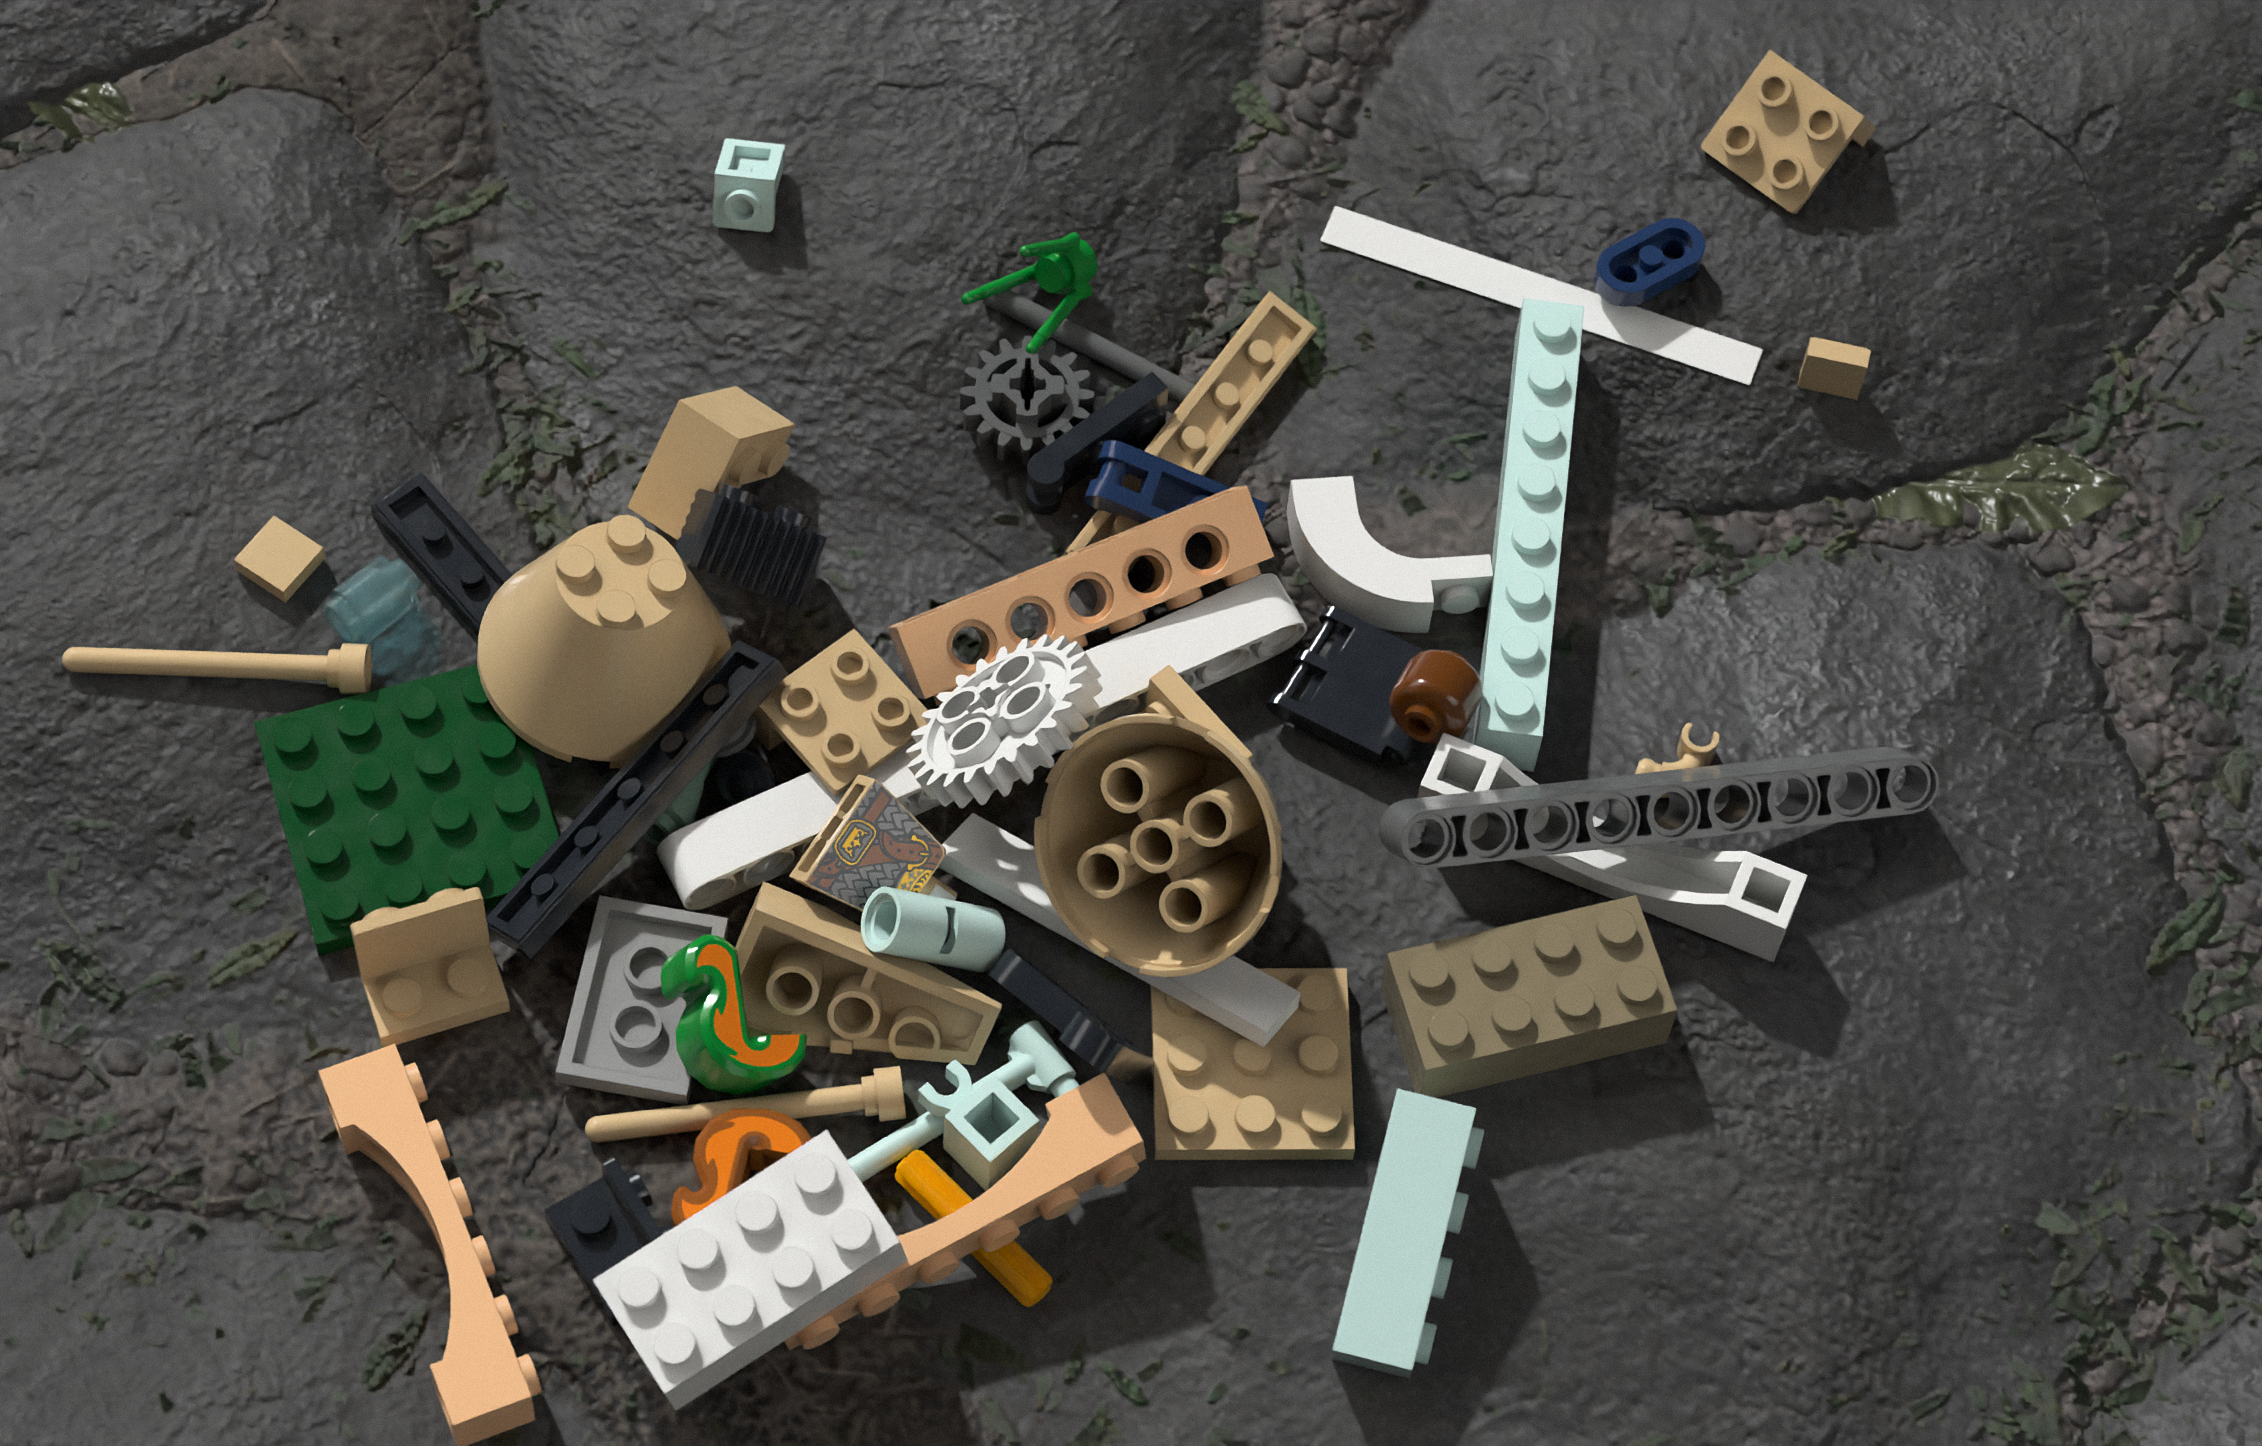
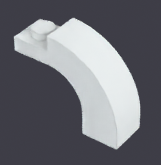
[1286,476,1493,633]

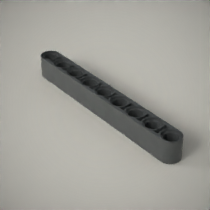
[1379,747,1939,869]

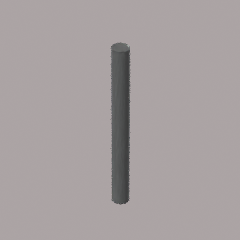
[983,290,1195,404]

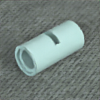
[861,887,1005,972]

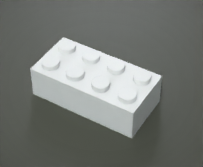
[593,1130,908,1411]

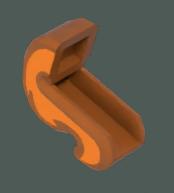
[671,1108,812,1228]

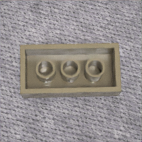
[1380,895,1677,1098]

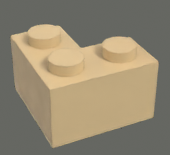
[627,386,795,540]

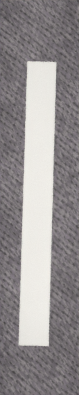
[1320,206,1763,386]

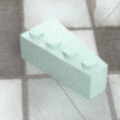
[1331,1089,1484,1379]

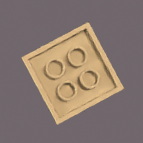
[1150,968,1355,1160]

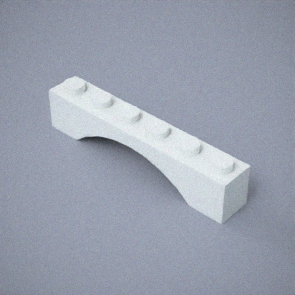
[1417,733,1807,962]

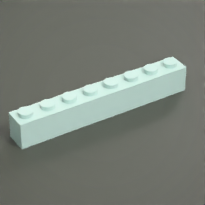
[1473,298,1584,772]

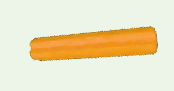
[895,1150,1053,1307]

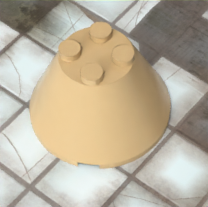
[477,515,731,768]
[1034,713,1282,977]

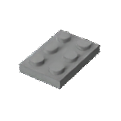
[556,896,729,1105]

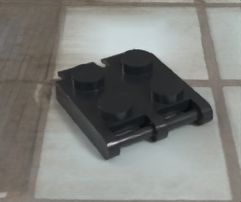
[1267,606,1424,767]

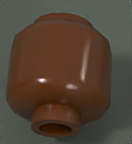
[1389,649,1483,745]

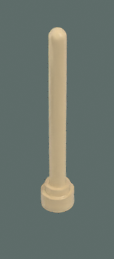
[62,643,372,695]
[585,1066,906,1143]

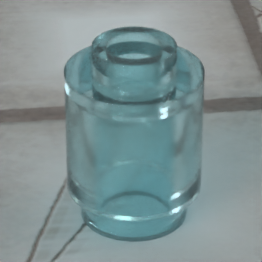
[323,555,421,644]

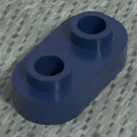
[1594,218,1705,307]

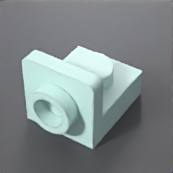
[713,138,785,232]

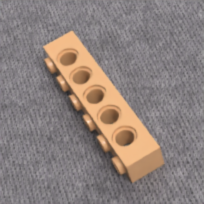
[888,486,1274,705]

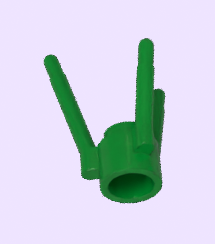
[961,232,1098,354]

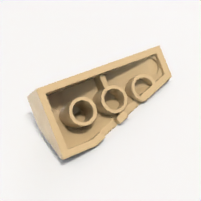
[735,881,1002,1065]

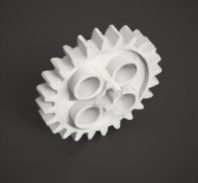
[907,634,1103,808]

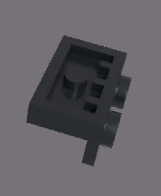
[544,1156,673,1326]

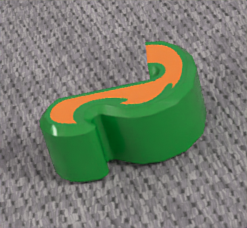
[661,934,807,1094]

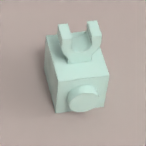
[918,1059,1039,1191]

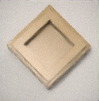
[1797,337,1871,400]
[234,516,325,603]

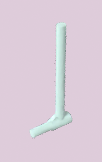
[847,1020,1079,1182]

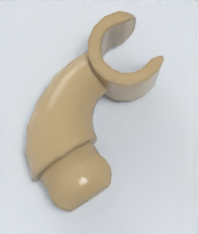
[1635,723,1720,798]

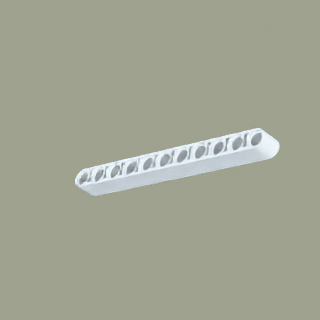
[656,573,1307,911]

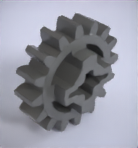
[960,336,1094,465]

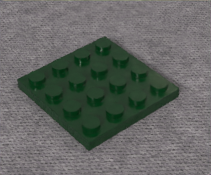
[254,664,559,956]

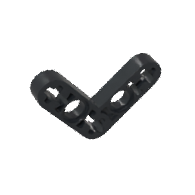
[988,947,1155,1088]

